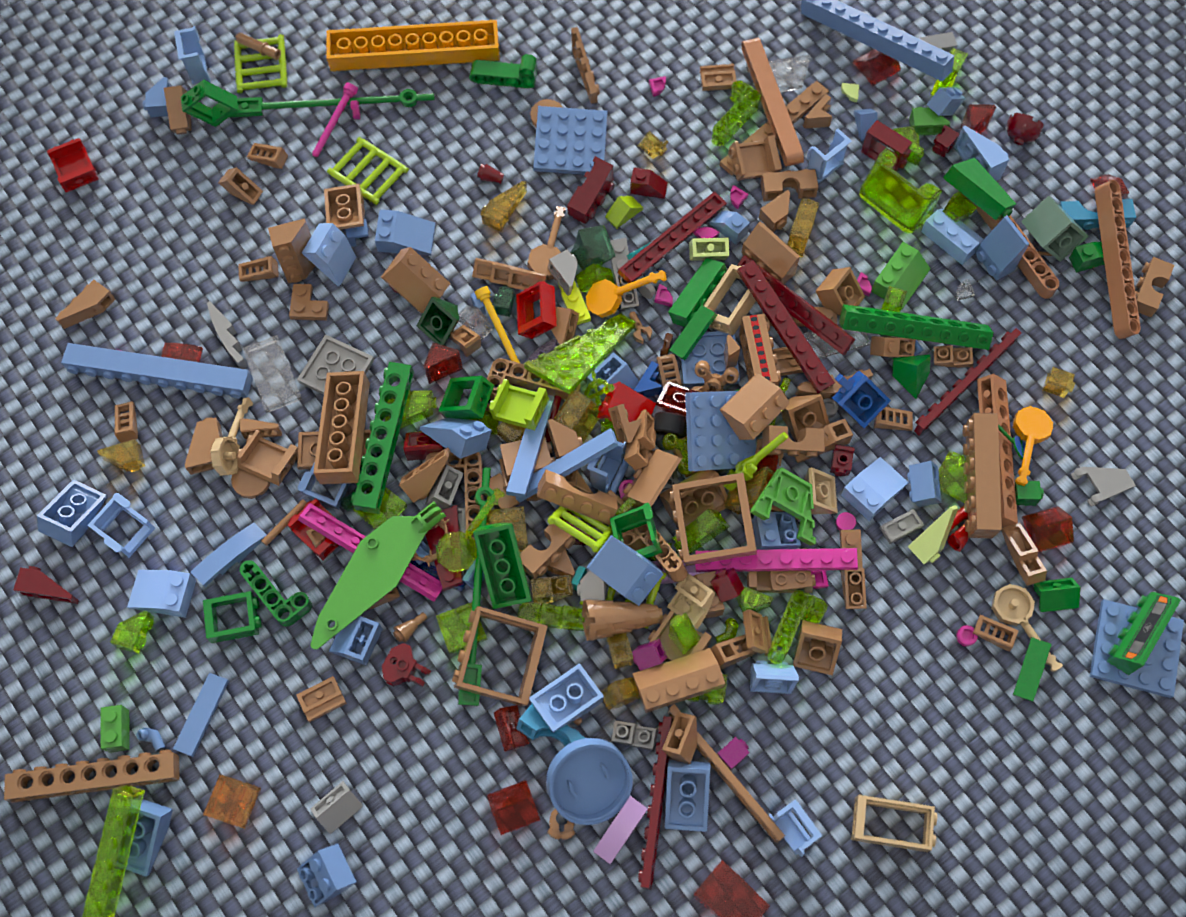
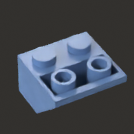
[587,352,639,400]
[752,512,801,550]
[329,616,383,666]
[297,844,356,908]

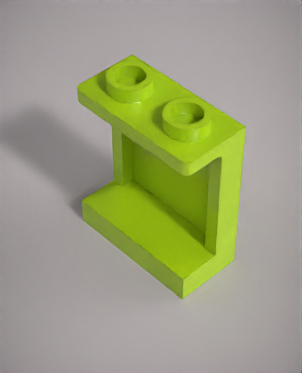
[489,379,549,431]

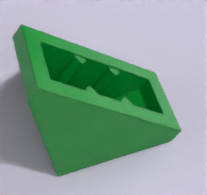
[892,354,931,399]

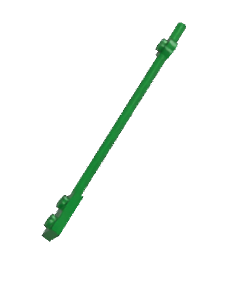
[230,89,435,117]
[457,467,495,706]

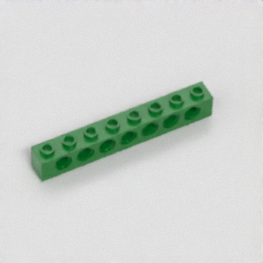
[839,304,994,350]
[351,362,414,514]

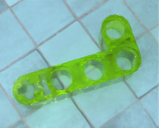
[711,80,761,146]
[767,590,828,664]

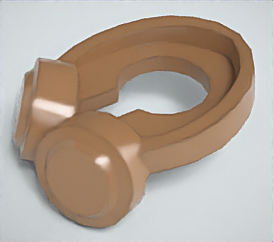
[547,809,575,840]

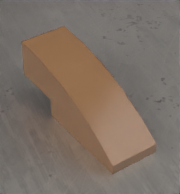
[624,409,656,471]
[1002,522,1047,586]

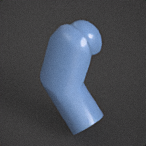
[136,728,166,752]

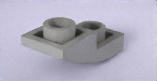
[611,721,658,750]

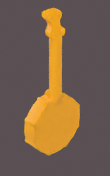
[586,270,667,318]
[1012,406,1053,486]

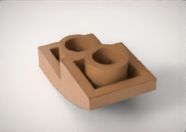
[934,345,973,367]

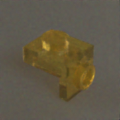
[637,131,669,159]

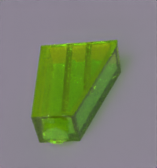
[930,48,968,96]
[385,390,437,429]
[673,508,730,554]

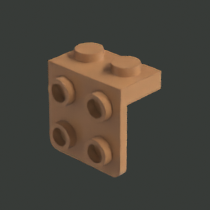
[770,548,816,594]

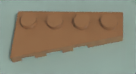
[571,27,600,104]

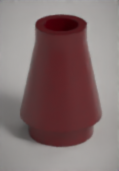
[477,164,504,184]

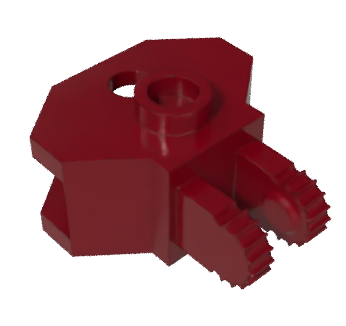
[382,643,431,687]

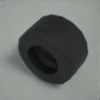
[654,412,687,438]

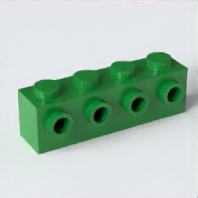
[668,258,727,327]

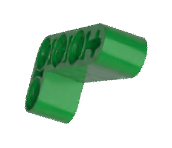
[469,54,538,89]
[240,560,312,627]

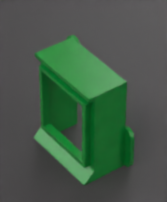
[610,503,663,558]

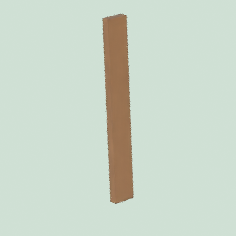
[668,704,785,843]

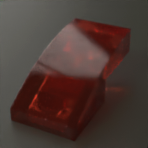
[161,343,203,362]

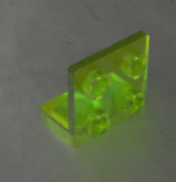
[938,449,967,503]

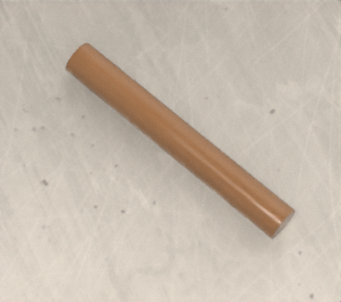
[261,499,307,546]

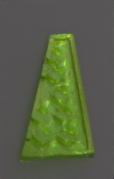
[524,313,636,394]

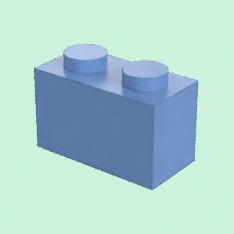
[927,87,966,116]
[907,461,942,507]

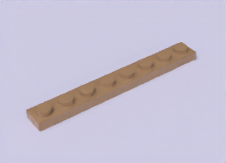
[720,81,829,176]

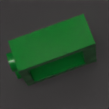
[181,79,239,127]
[439,376,494,419]
[203,591,262,643]

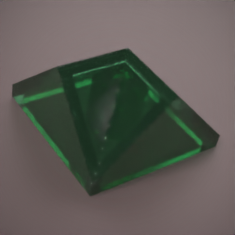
[570,225,615,275]

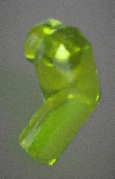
[715,618,739,644]

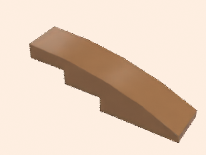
[472,258,546,290]

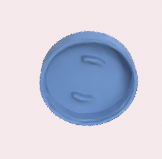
[546,738,633,825]

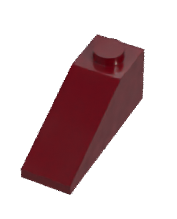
[13,566,79,604]

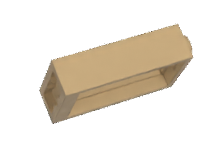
[704,264,756,336]
[851,795,938,852]

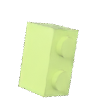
[689,238,729,261]

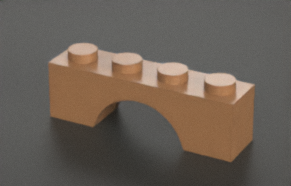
[537,469,618,525]

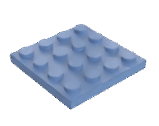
[533,106,607,175]
[685,391,757,471]
[1089,599,1184,698]

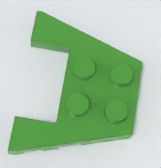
[750,467,816,546]

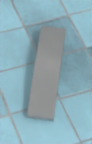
[207,301,248,369]

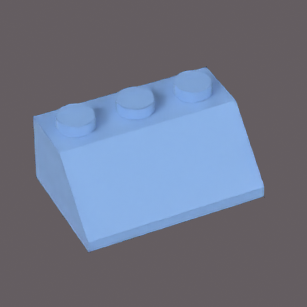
[921,208,984,265]

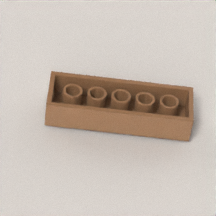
[313,371,370,484]
[962,413,1002,539]

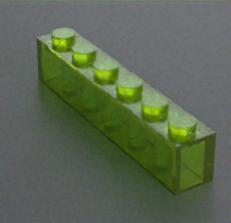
[82,785,145,917]

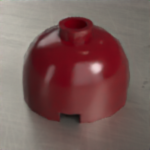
[1006,113,1044,146]

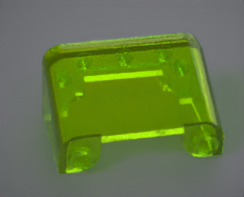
[859,148,942,233]

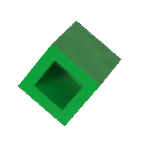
[1015,481,1044,506]

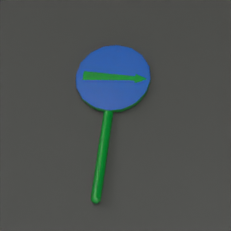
[998,424,1026,460]

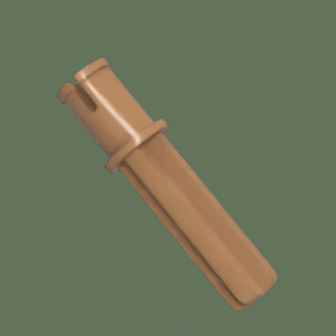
[235,32,281,60]

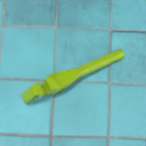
[723,432,788,491]

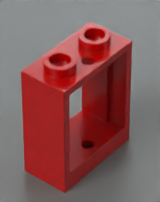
[516,281,557,339]

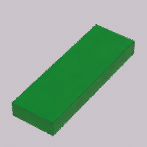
[669,304,717,361]
[1013,637,1052,702]

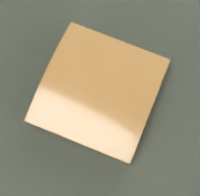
[667,573,715,629]

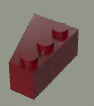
[567,156,615,224]

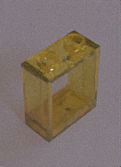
[787,198,819,257]

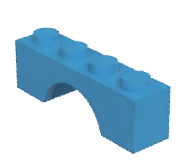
[1059,199,1136,230]
[516,704,585,746]

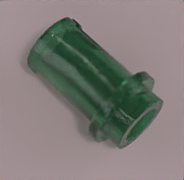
[340,487,357,511]

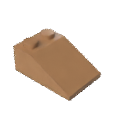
[324,184,365,230]

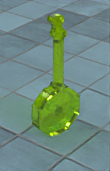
[436,488,505,572]

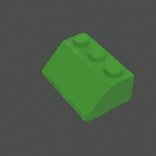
[871,242,930,310]

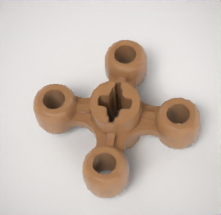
[690,360,739,392]

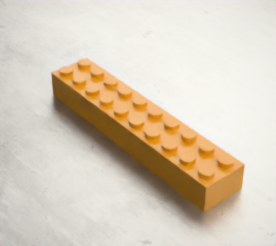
[326,20,500,71]

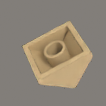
[805,467,838,514]

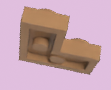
[289,284,329,321]

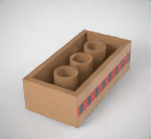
[739,314,781,387]

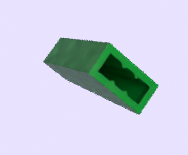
[943,158,1016,220]

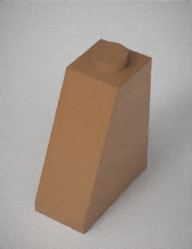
[164,85,192,135]
[185,418,223,475]

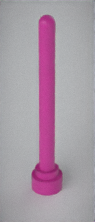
[312,82,358,157]

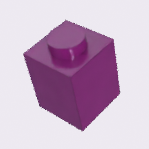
[632,639,667,671]
[717,737,750,771]

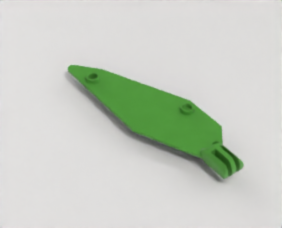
[311,501,446,650]

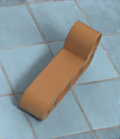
[622,524,688,582]

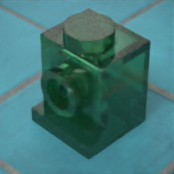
[492,286,515,317]

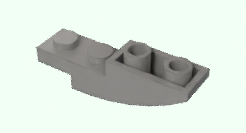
[608,238,639,309]

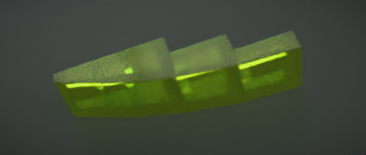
[518,602,585,631]

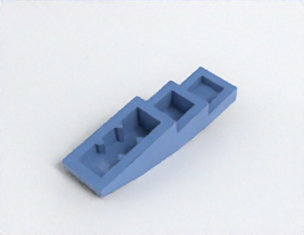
[190,523,267,587]

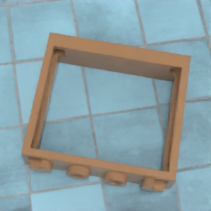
[670,473,757,566]
[452,606,548,707]

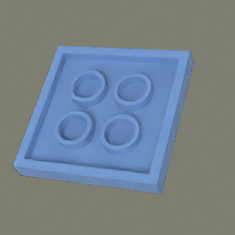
[679,331,740,387]

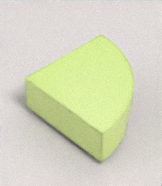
[841,83,859,102]

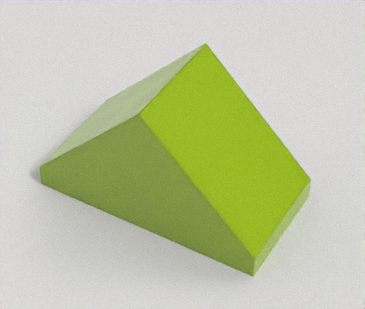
[605,196,644,229]

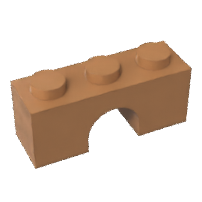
[761,169,818,201]
[1135,257,1175,317]
[762,425,825,458]
[520,524,576,580]

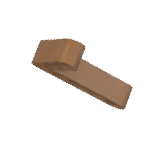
[480,358,581,414]
[425,452,484,546]

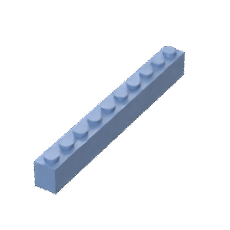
[801,0,954,81]
[61,343,253,399]

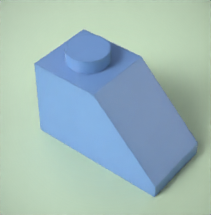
[143,77,171,117]
[709,211,750,245]

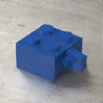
[832,370,891,428]

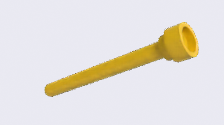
[474,286,520,363]

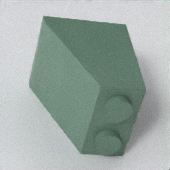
[1021,196,1089,262]

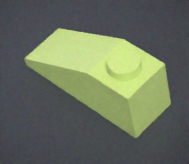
[908,505,958,564]

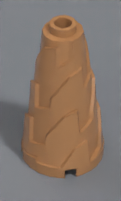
[582,599,663,641]

